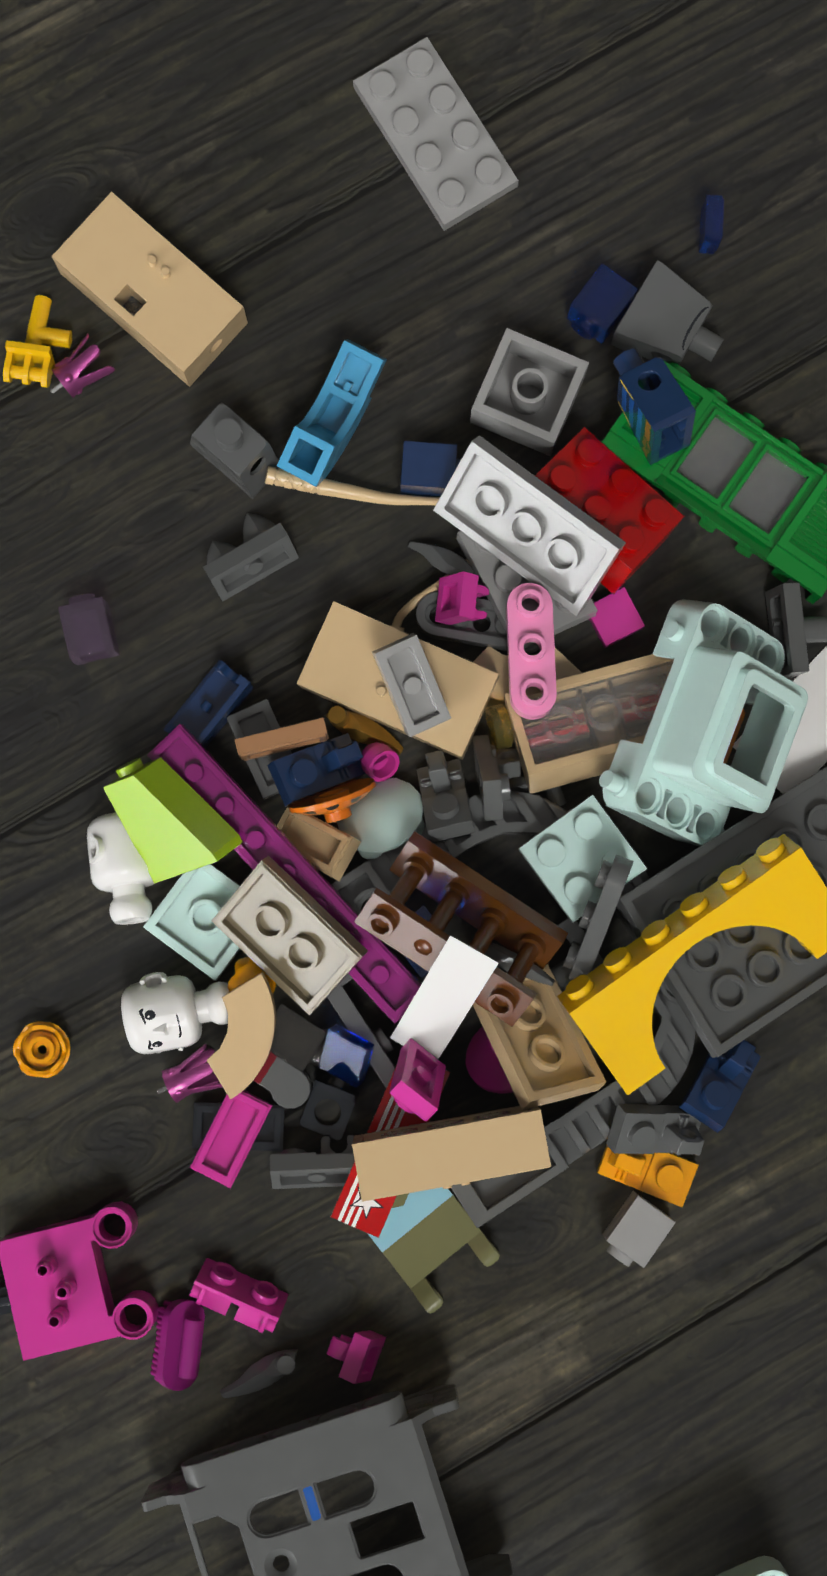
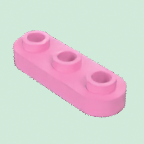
[506,583,557,720]

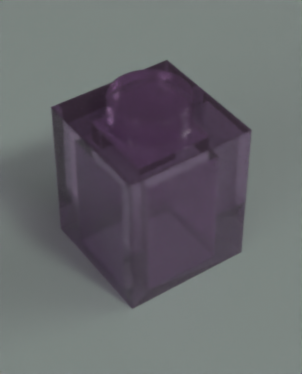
[58,593,120,665]

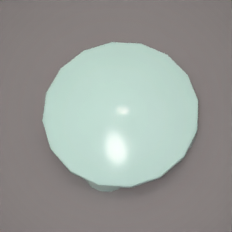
[337,778,425,859]

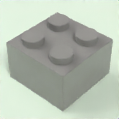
[470,328,589,456]

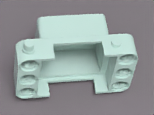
[599,599,808,846]

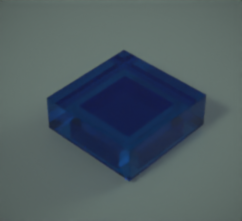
[699,195,724,254]
[319,1024,375,1088]

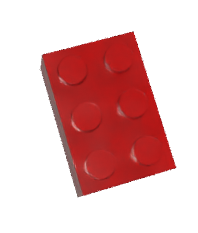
[535,427,684,595]

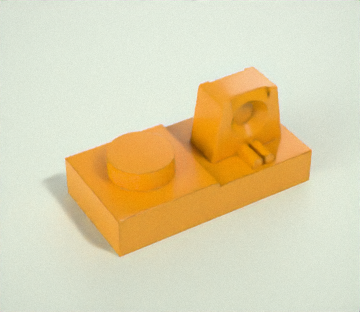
[596,1145,699,1207]

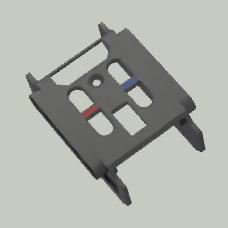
[141,1384,514,1576]

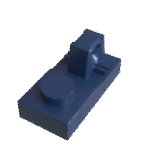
[267,733,366,807]
[679,1040,761,1133]

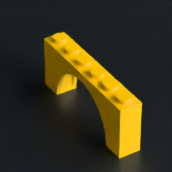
[557,834,827,1095]

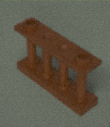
[354,831,568,1027]

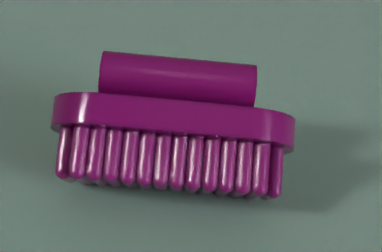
[150,1299,205,1391]

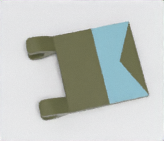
[367,1187,500,1314]

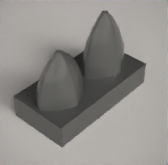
[203,513,299,602]

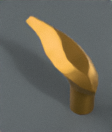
[325,706,403,755]

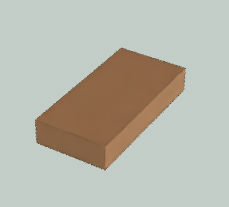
[235,718,329,761]

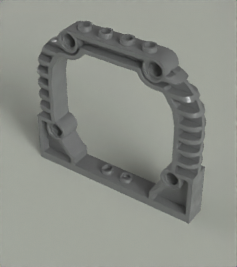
[327,791,695,1228]

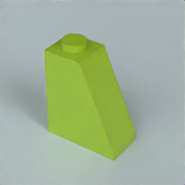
[103,757,243,883]

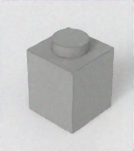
[602,1190,676,1268]

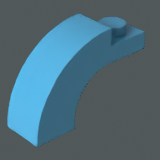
[277,339,387,487]

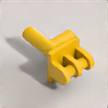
[3,295,72,388]

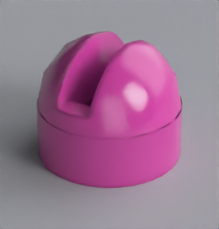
[360,742,400,782]

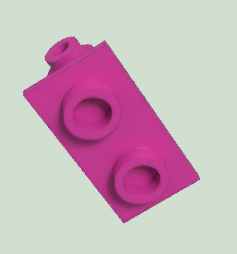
[189,1258,289,1333]

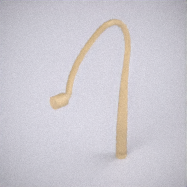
[265,466,469,632]

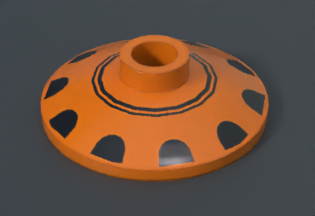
[288,778,376,823]

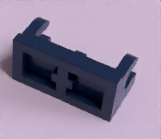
[163,660,254,749]

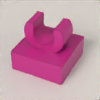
[435,571,489,625]
[326,1330,386,1384]

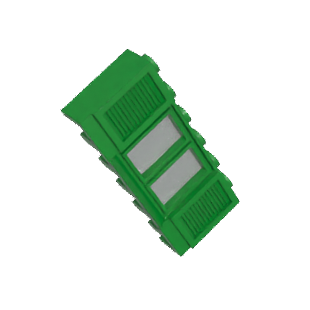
[602,360,827,605]

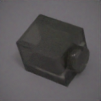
[270,1003,331,1072]

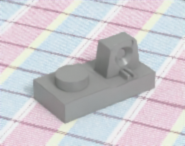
[372,633,451,737]

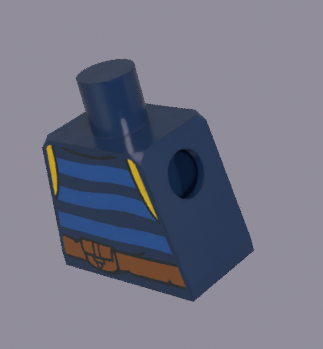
[613,348,696,465]

